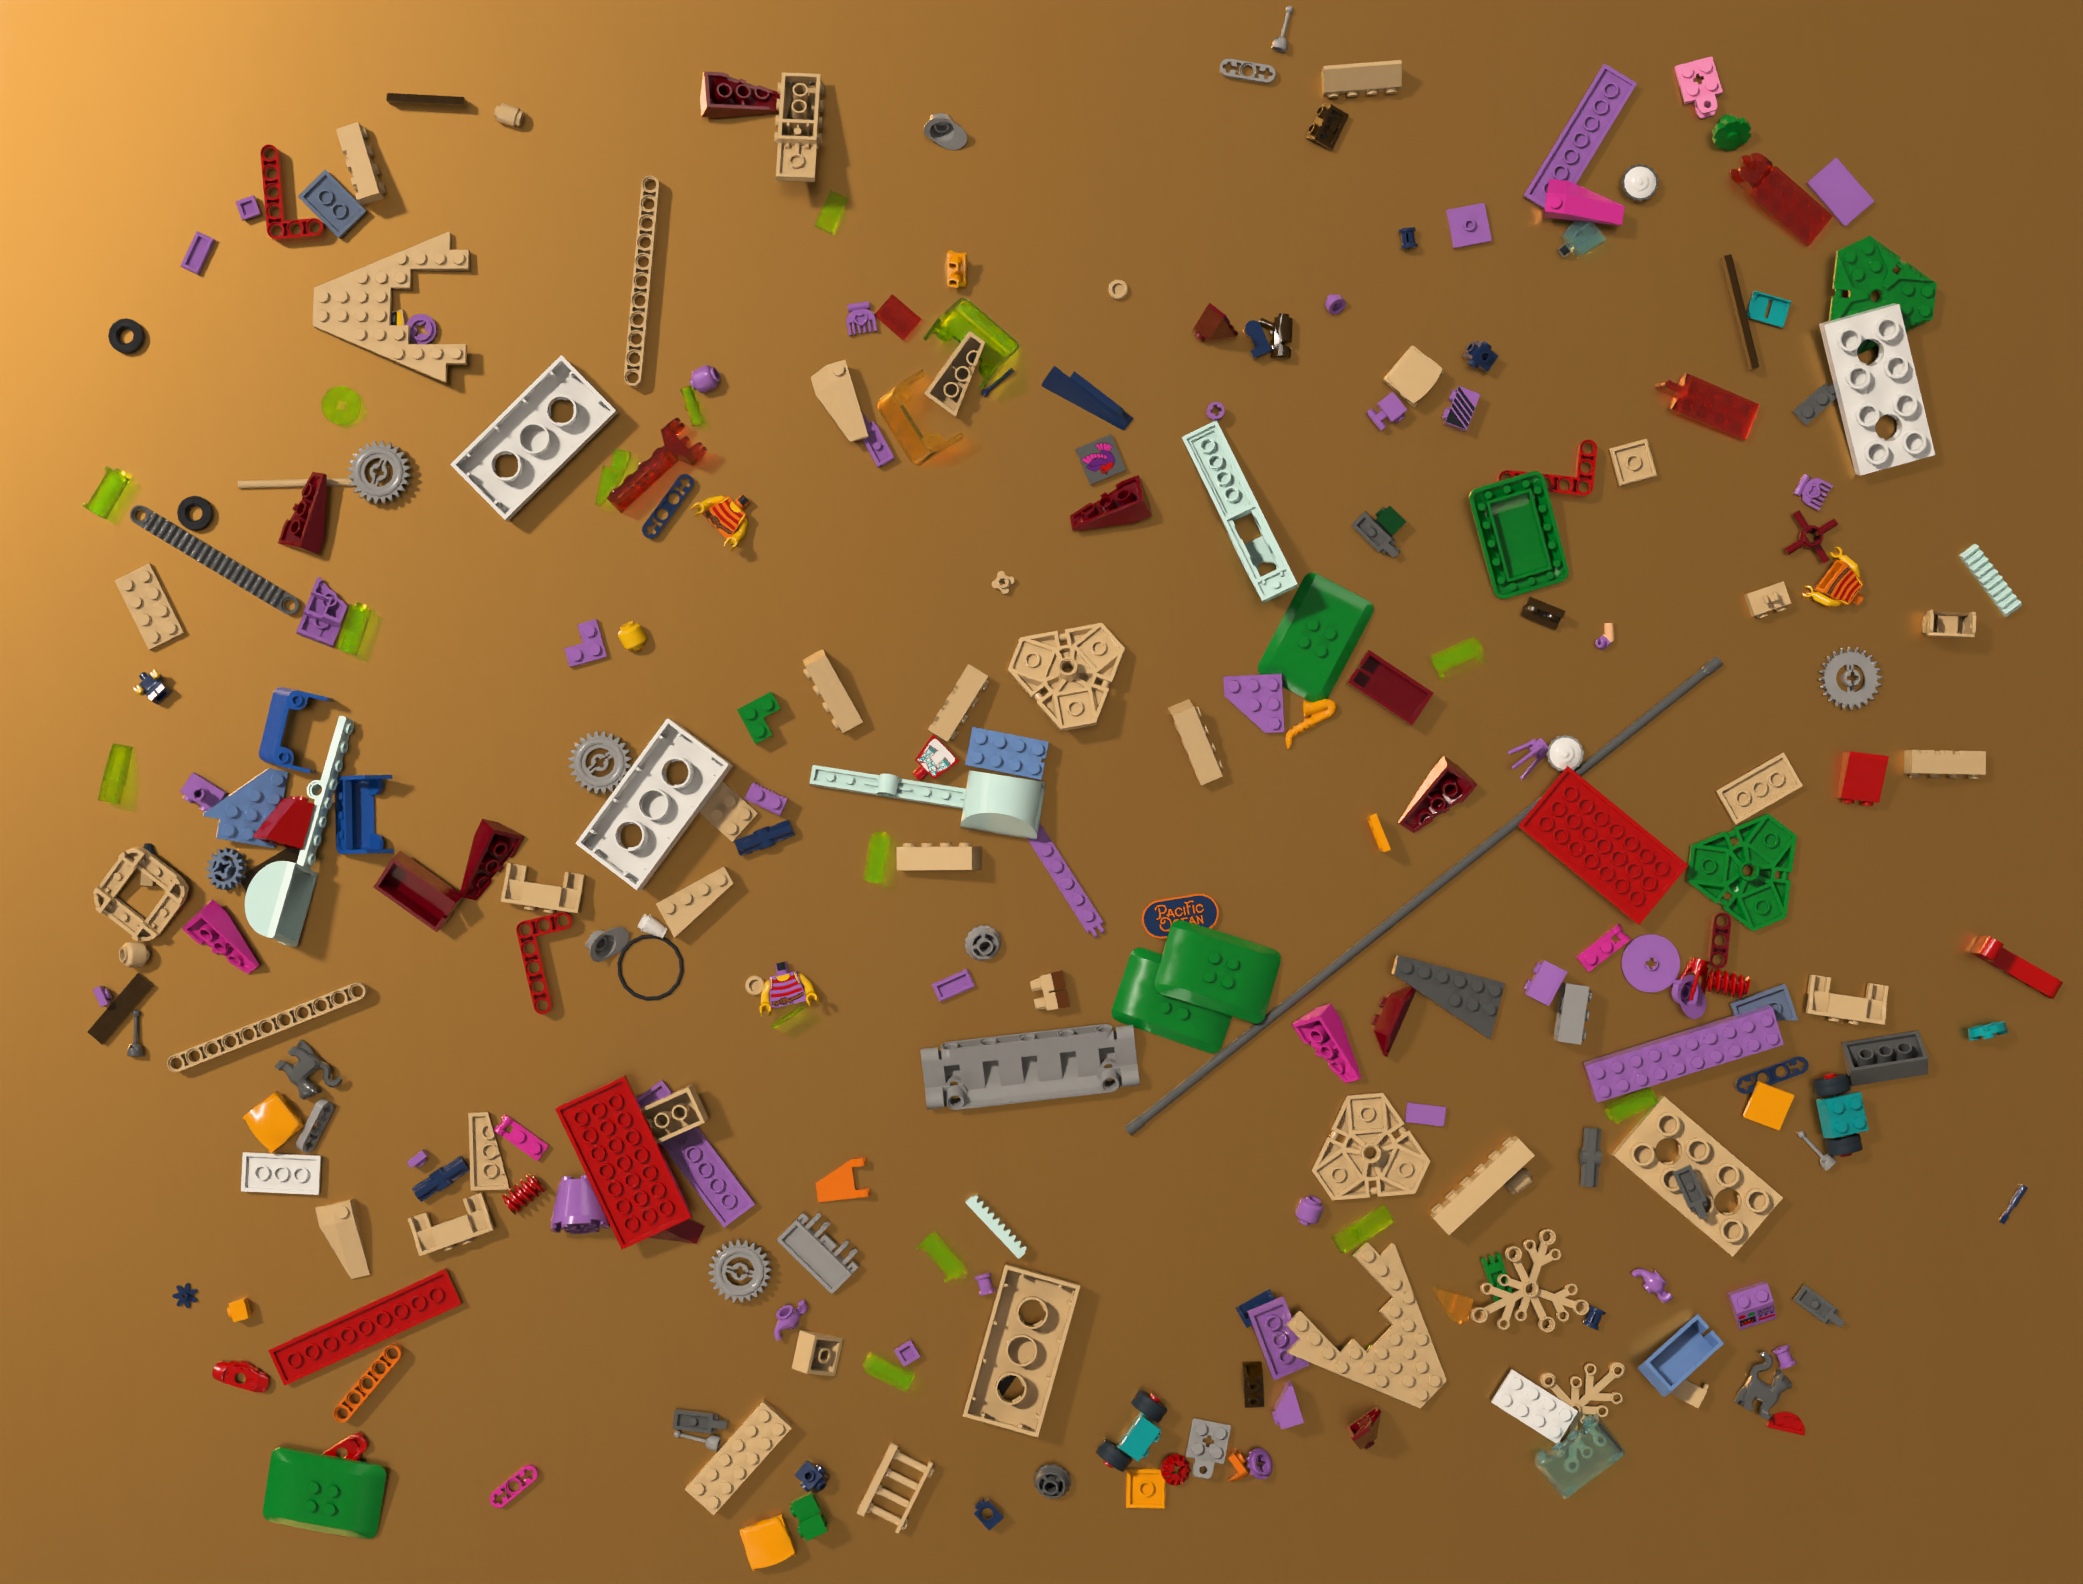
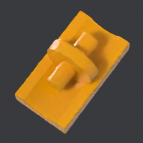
[947,250,968,288]

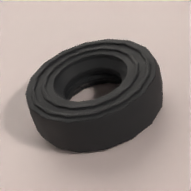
[108,318,144,354]
[177,496,213,531]

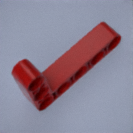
[260,144,326,242]
[1497,439,1597,497]
[516,912,574,1014]
[1970,935,2063,999]

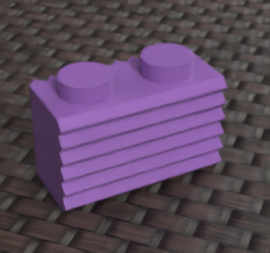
[745,782,788,816]

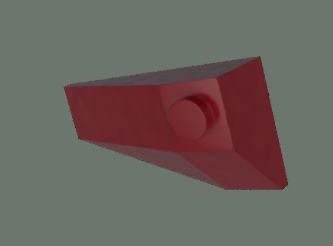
[1070,475,1152,531]

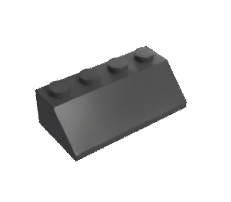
[1842,1031,1928,1086]

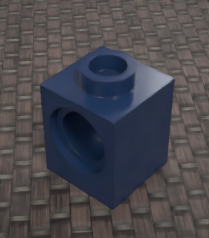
[974,1498,1004,1531]

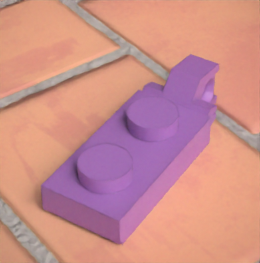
[862,414,895,468]

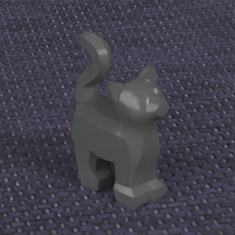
[275,1040,342,1100]
[1734,1352,1792,1420]

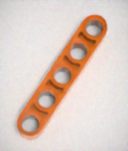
[333,1343,404,1423]

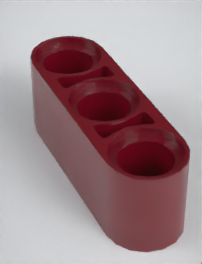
[1707,912,1731,969]

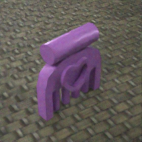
[846,301,877,336]
[1794,474,1833,511]

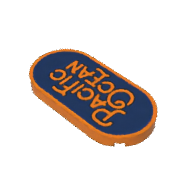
[1142,894,1219,939]

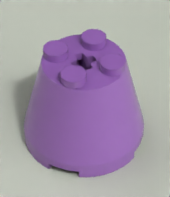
[551,1175,610,1234]

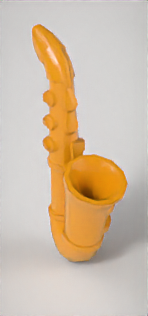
[1285,699,1337,749]

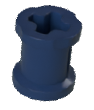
[1398,227,1418,250]
[1582,1305,1606,1330]

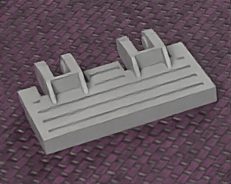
[777,1212,859,1294]

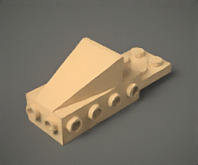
[774,72,825,182]

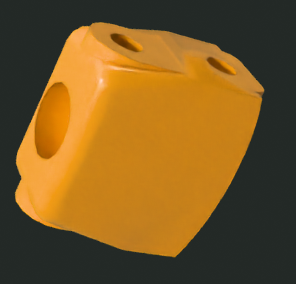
[242,1091,304,1153]
[740,1514,797,1571]

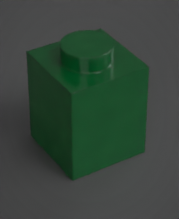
[1375,506,1406,536]

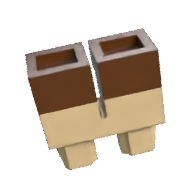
[1030,970,1070,1011]

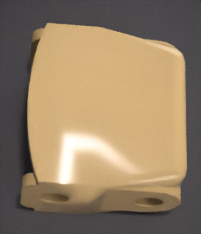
[1383,345,1445,408]
[1922,610,1976,639]

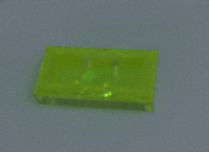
[814,190,848,234]

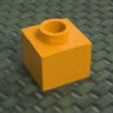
[227,1298,252,1322]

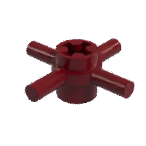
[1784,510,1838,563]

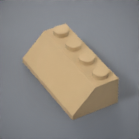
[1321,60,1402,98]

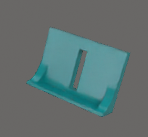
[1747,291,1792,328]

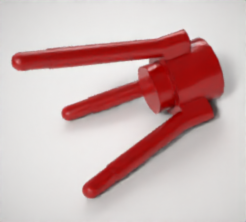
[1680,957,1709,1001]

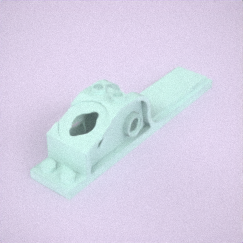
[1182,420,1298,603]

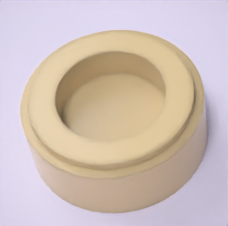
[1108,280,1128,300]
[745,976,765,995]

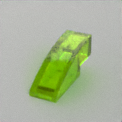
[595,449,631,506]
[98,743,133,804]
[1331,1205,1394,1254]

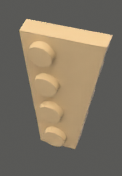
[468,1112,510,1191]

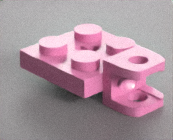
[1674,56,1723,119]

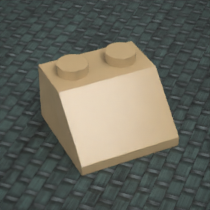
[792,1330,843,1376]

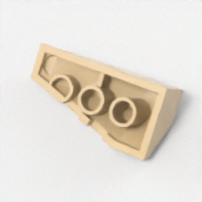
[810,360,869,443]
[315,1199,371,1279]

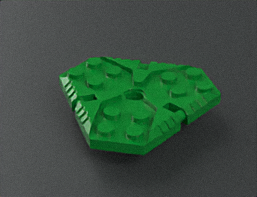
[1829,235,1937,355]
[1686,814,1797,931]

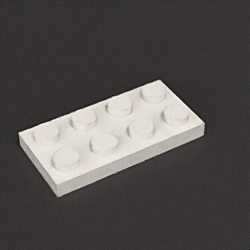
[241,1152,322,1195]
[1491,1369,1578,1444]

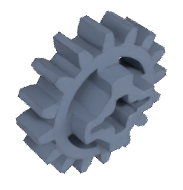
[206,848,247,891]

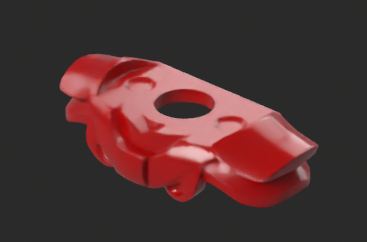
[212,1360,269,1393]
[323,1432,368,1460]

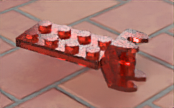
[1730,153,1833,246]
[607,418,707,513]

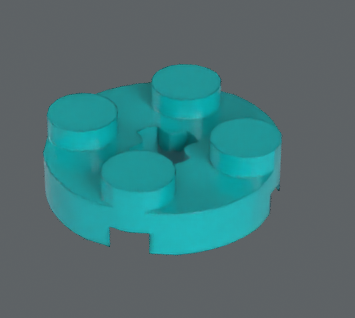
[1968,1021,2008,1041]

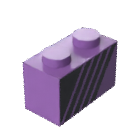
[1442,386,1480,432]

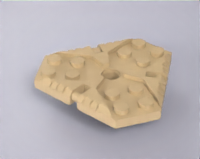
[1008,623,1125,731]
[1311,1092,1430,1201]

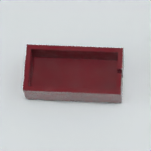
[1346,650,1433,726]
[374,851,463,932]

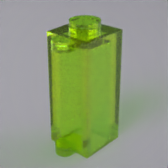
[82,466,130,519]
[336,602,371,655]
[1430,637,1483,679]
[864,831,890,883]
[1605,1086,1658,1123]
[915,1230,965,1282]
[863,1352,915,1392]

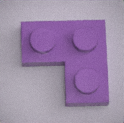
[564,619,608,667]

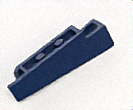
[1042,366,1133,430]

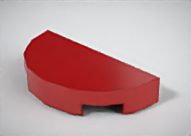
[1766,1411,1805,1436]

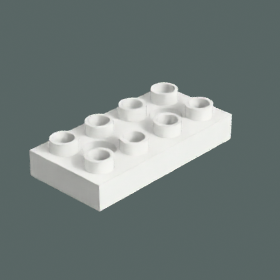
[1819,303,1935,476]
[450,355,618,522]
[575,718,733,890]

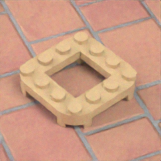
[93,847,189,941]

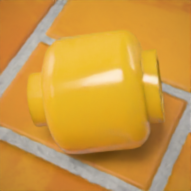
[618,621,647,651]

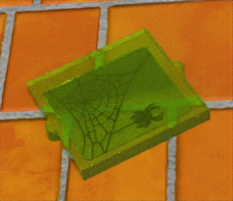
[771,1005,804,1029]

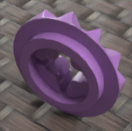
[406,314,437,344]
[1246,1448,1273,1480]

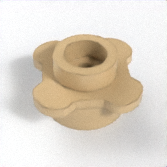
[992,571,1014,594]

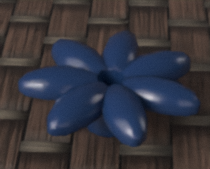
[172,1283,197,1308]

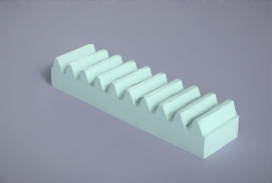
[1958,544,2022,617]
[965,1194,1027,1259]

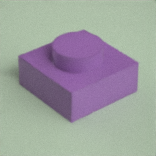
[236,195,262,221]
[93,986,112,1007]
[407,1149,429,1168]
[894,1339,921,1367]

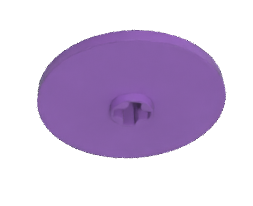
[1621,934,1680,993]

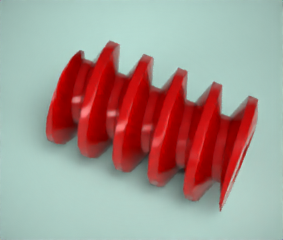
[1707,968,1750,999]
[502,1175,546,1215]

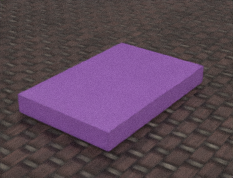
[1806,157,1874,227]

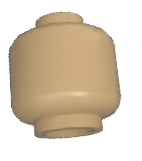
[119,942,150,967]

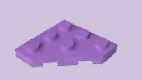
[1223,673,1285,733]

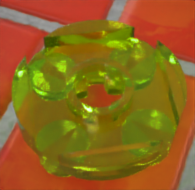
[321,386,361,425]

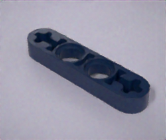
[642,474,694,539]
[1735,1056,1809,1094]

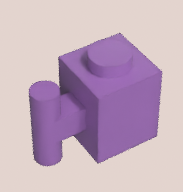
[1367,392,1407,431]

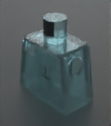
[1558,221,1607,258]

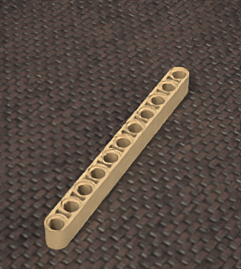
[624,176,661,388]
[167,982,368,1072]

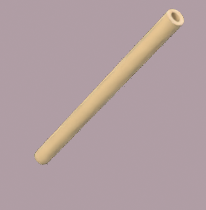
[238,478,354,488]

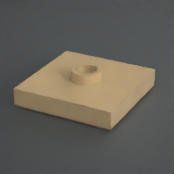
[1609,439,1657,486]

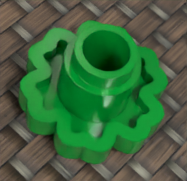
[1712,114,1751,151]

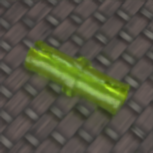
[681,386,704,426]

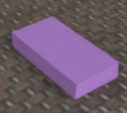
[181,231,215,275]
[932,969,975,1002]
[1405,1102,1446,1126]

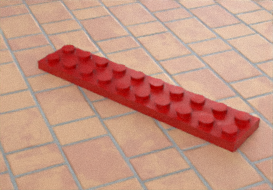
[268,1269,462,1386]

